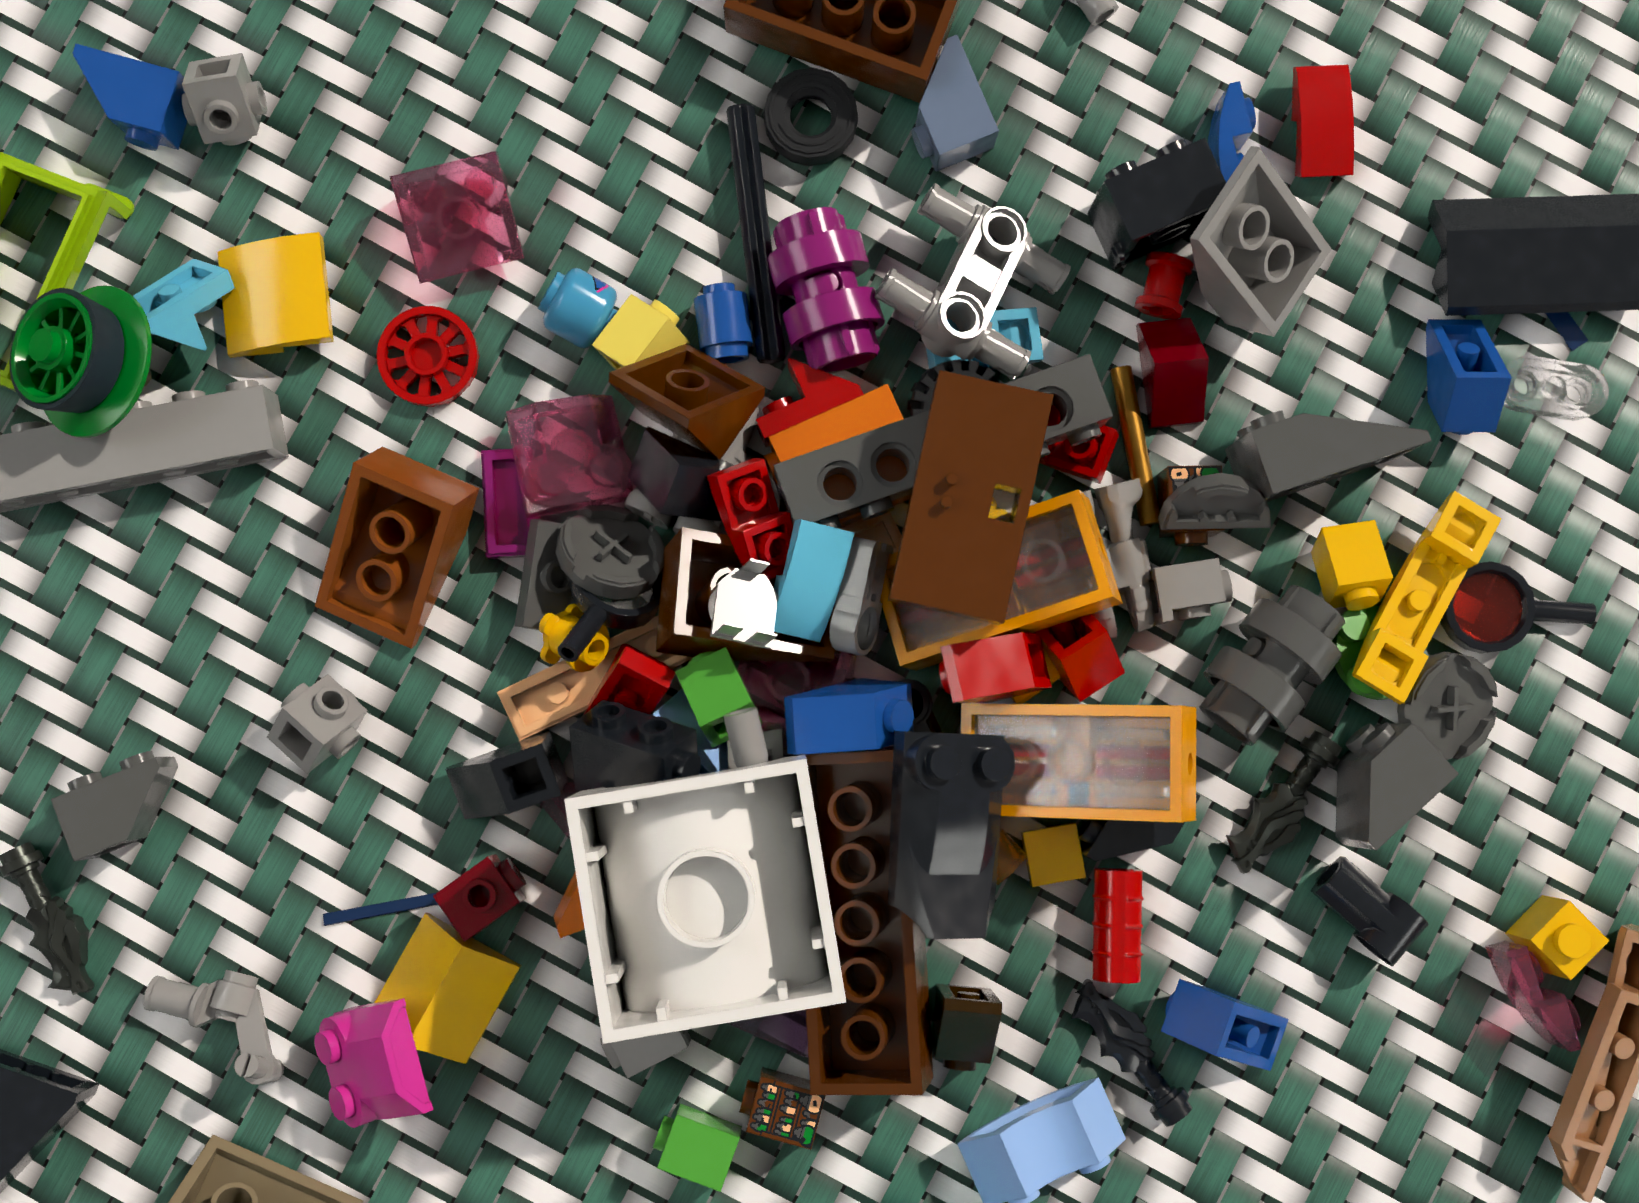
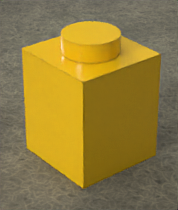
[1311,520,1393,611]
[1505,895,1609,980]

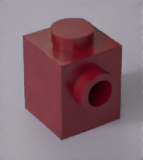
[433,854,527,942]

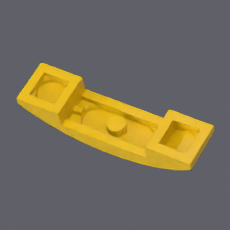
[1352,491,1501,705]

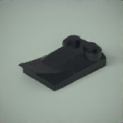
[888,731,1016,939]

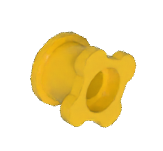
[539,604,610,673]

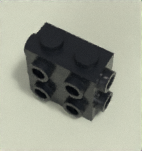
[569,700,701,793]

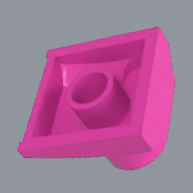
[314,998,433,1128]

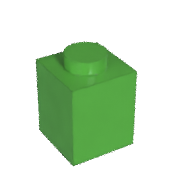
[675,647,763,748]
[653,1103,742,1192]

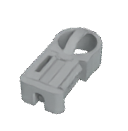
[829,537,893,656]

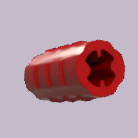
[1091,868,1144,984]

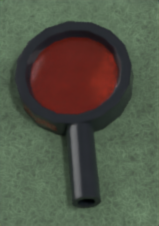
[1440,561,1596,654]

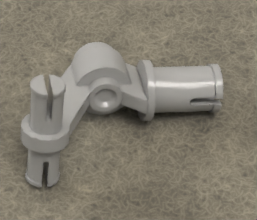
[143,970,284,1085]

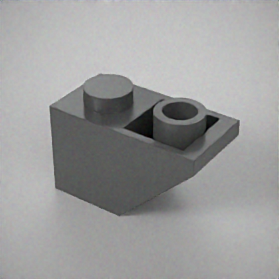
[51,751,178,861]

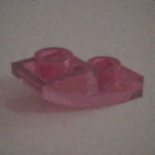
[1485,940,1582,1052]

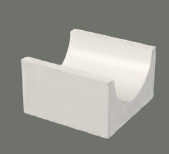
[564,754,847,1044]

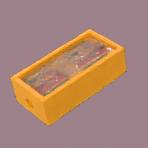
[880,489,1123,671]
[961,703,1196,823]

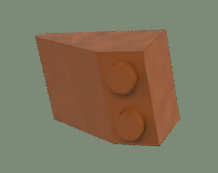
[315,446,480,649]

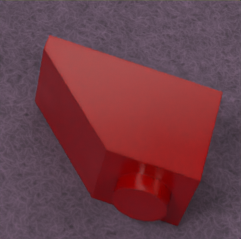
[1033,614,1125,702]

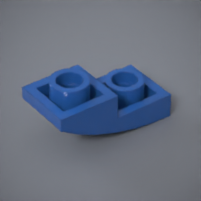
[1208,81,1256,183]

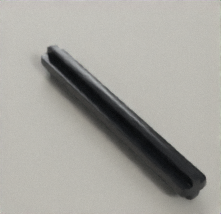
[726,103,785,364]

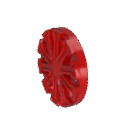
[377,306,480,407]

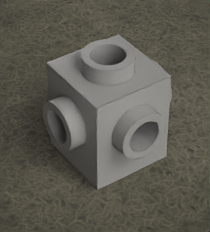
[182,53,267,146]
[267,674,368,774]

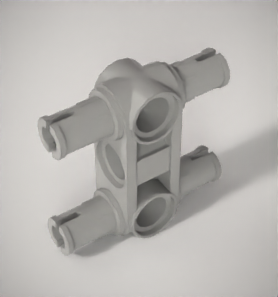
[874,183,1071,380]

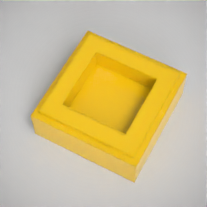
[1020,823,1086,887]

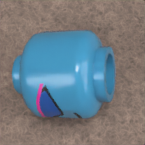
[538,268,617,348]

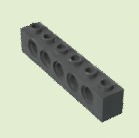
[774,354,1113,529]

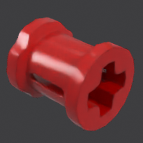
[1134,252,1194,319]

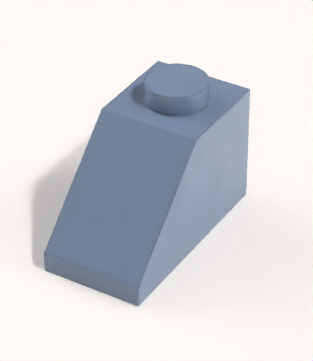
[911,35,999,172]

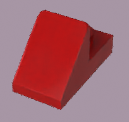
[756,358,864,448]
[584,644,675,714]

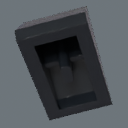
[628,426,734,521]

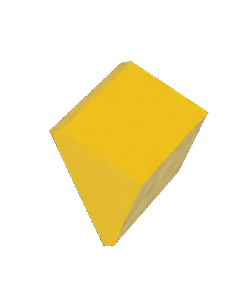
[374,913,521,1064]

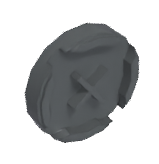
[555,504,665,599]
[1397,652,1498,760]

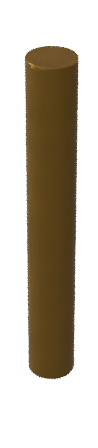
[1110,365,1160,526]

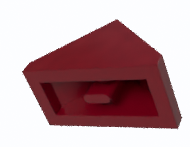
[1136,318,1209,429]

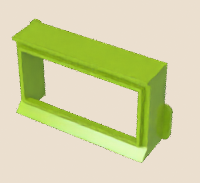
[0,152,134,392]

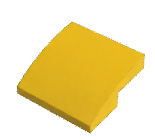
[217,232,334,358]

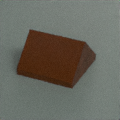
[608,343,765,460]

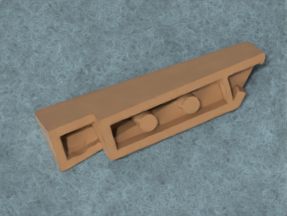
[1548,924,1639,1203]

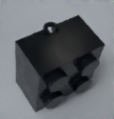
[1087,138,1226,270]

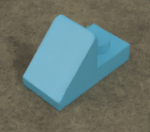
[133,259,235,351]

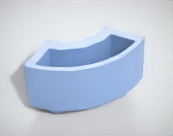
[957,1077,1126,1203]

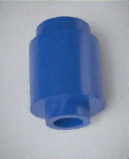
[693,282,753,364]

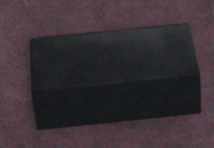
[1427,194,1639,316]

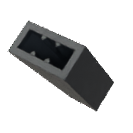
[0,1049,99,1193]

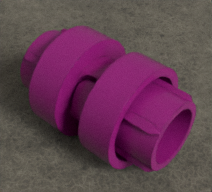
[767,207,885,373]

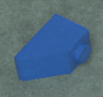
[72,44,187,151]
[1426,319,1512,435]
[784,678,914,755]
[1161,979,1289,1071]

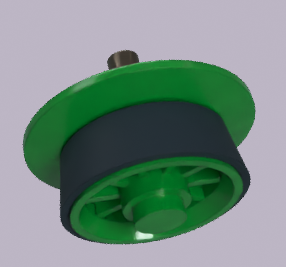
[9,285,152,438]

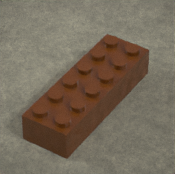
[791,746,933,1095]

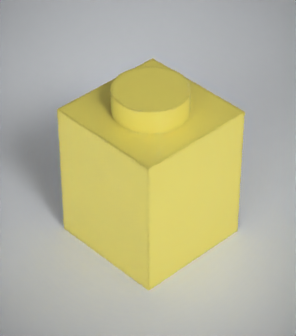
[592,294,690,369]

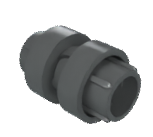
[1199,585,1345,746]

